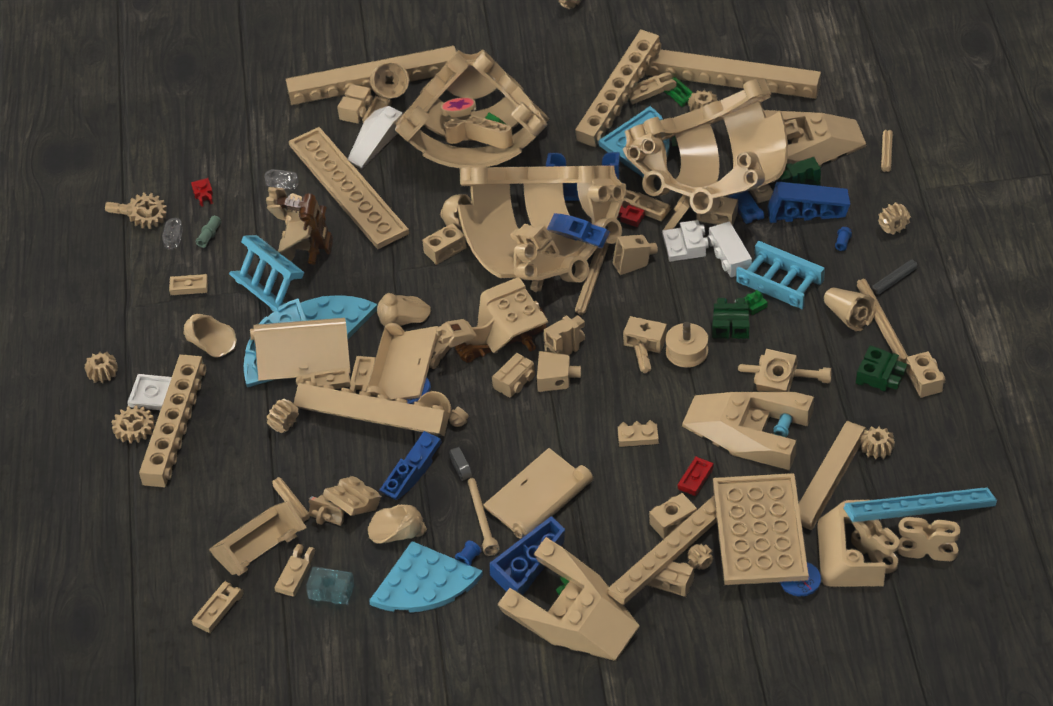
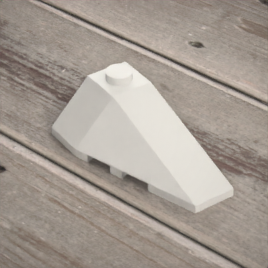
[348,106,403,170]

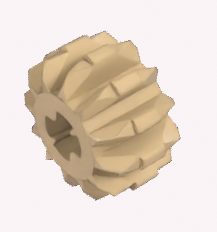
[688,89,717,112]
[878,202,911,235]
[85,352,118,383]
[267,399,299,433]
[860,426,895,460]

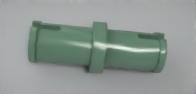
[195,216,222,248]

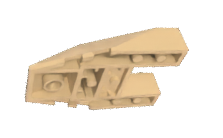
[764,110,866,171]
[682,392,814,470]
[498,537,640,661]

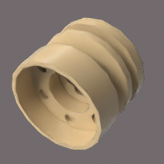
[370,61,409,99]

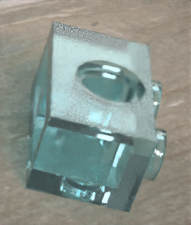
[306,567,354,605]

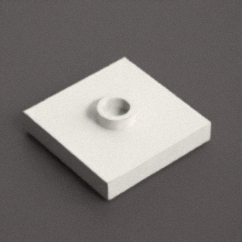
[128,374,172,410]

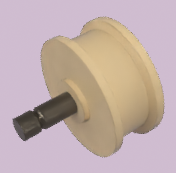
[666,322,708,367]

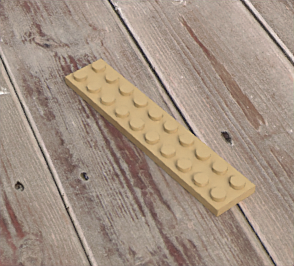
[289,127,409,249]

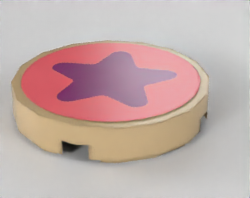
[441,98,476,118]

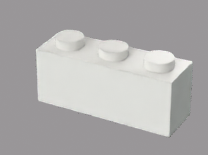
[707,221,752,277]

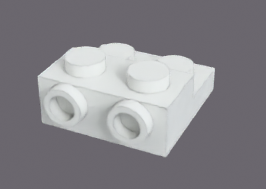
[662,220,709,262]

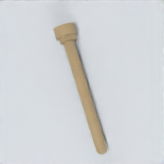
[738,364,832,383]
[468,478,500,556]

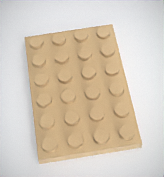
[713,473,809,585]

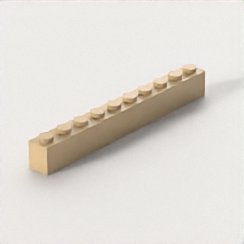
[286,46,456,105]
[646,50,821,99]

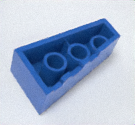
[767,182,850,223]
[490,516,565,596]

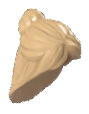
[377,293,431,326]
[184,314,237,357]
[368,505,427,544]

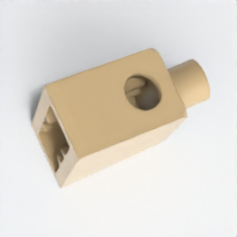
[612,235,658,275]
[537,351,581,392]

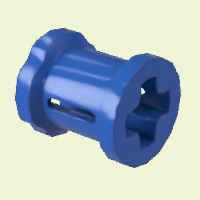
[455,540,481,566]

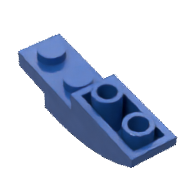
[547,213,610,248]
[379,431,442,500]

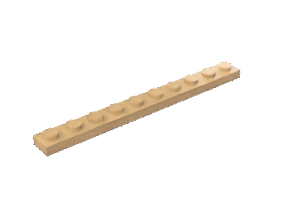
[607,496,717,605]

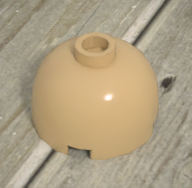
[441,195,472,231]

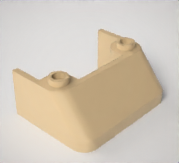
[209,500,307,576]
[817,500,885,587]

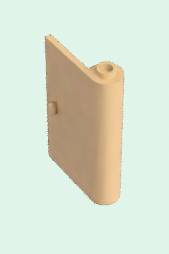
[250,318,351,381]
[366,323,438,401]
[483,448,593,539]

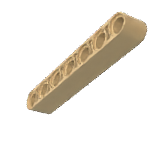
[799,421,867,530]

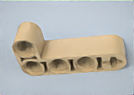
[444,114,513,148]

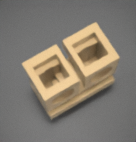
[510,224,560,257]
[544,315,585,355]

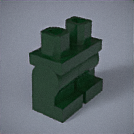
[779,157,821,186]
[712,298,749,339]
[855,345,908,392]

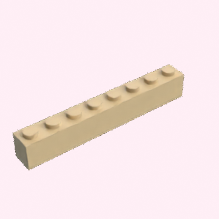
[294,381,450,436]

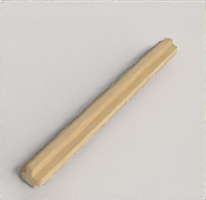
[575,244,609,315]
[857,278,908,363]

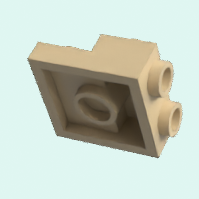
[322,476,381,516]

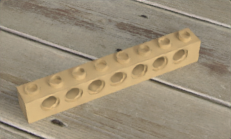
[575,30,661,147]
[139,355,206,487]

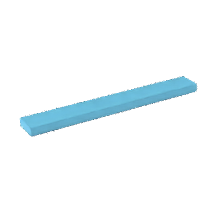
[844,487,997,522]

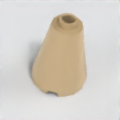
[824,287,876,331]

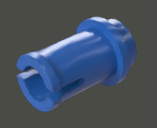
[835,227,852,251]

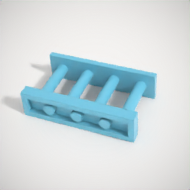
[229,235,304,311]
[736,241,825,309]

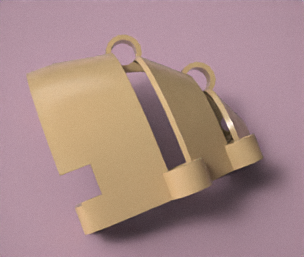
[395,49,549,168]
[622,79,788,214]
[457,166,626,282]

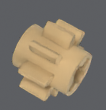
[688,544,713,570]

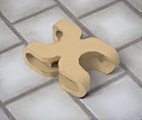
[898,517,960,561]
[851,519,900,574]

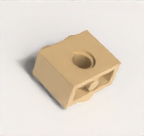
[754,349,798,392]

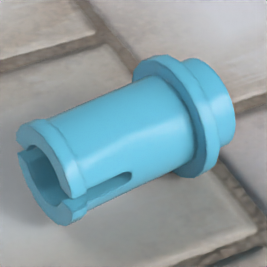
[773,413,793,437]

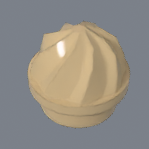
[449,407,469,427]

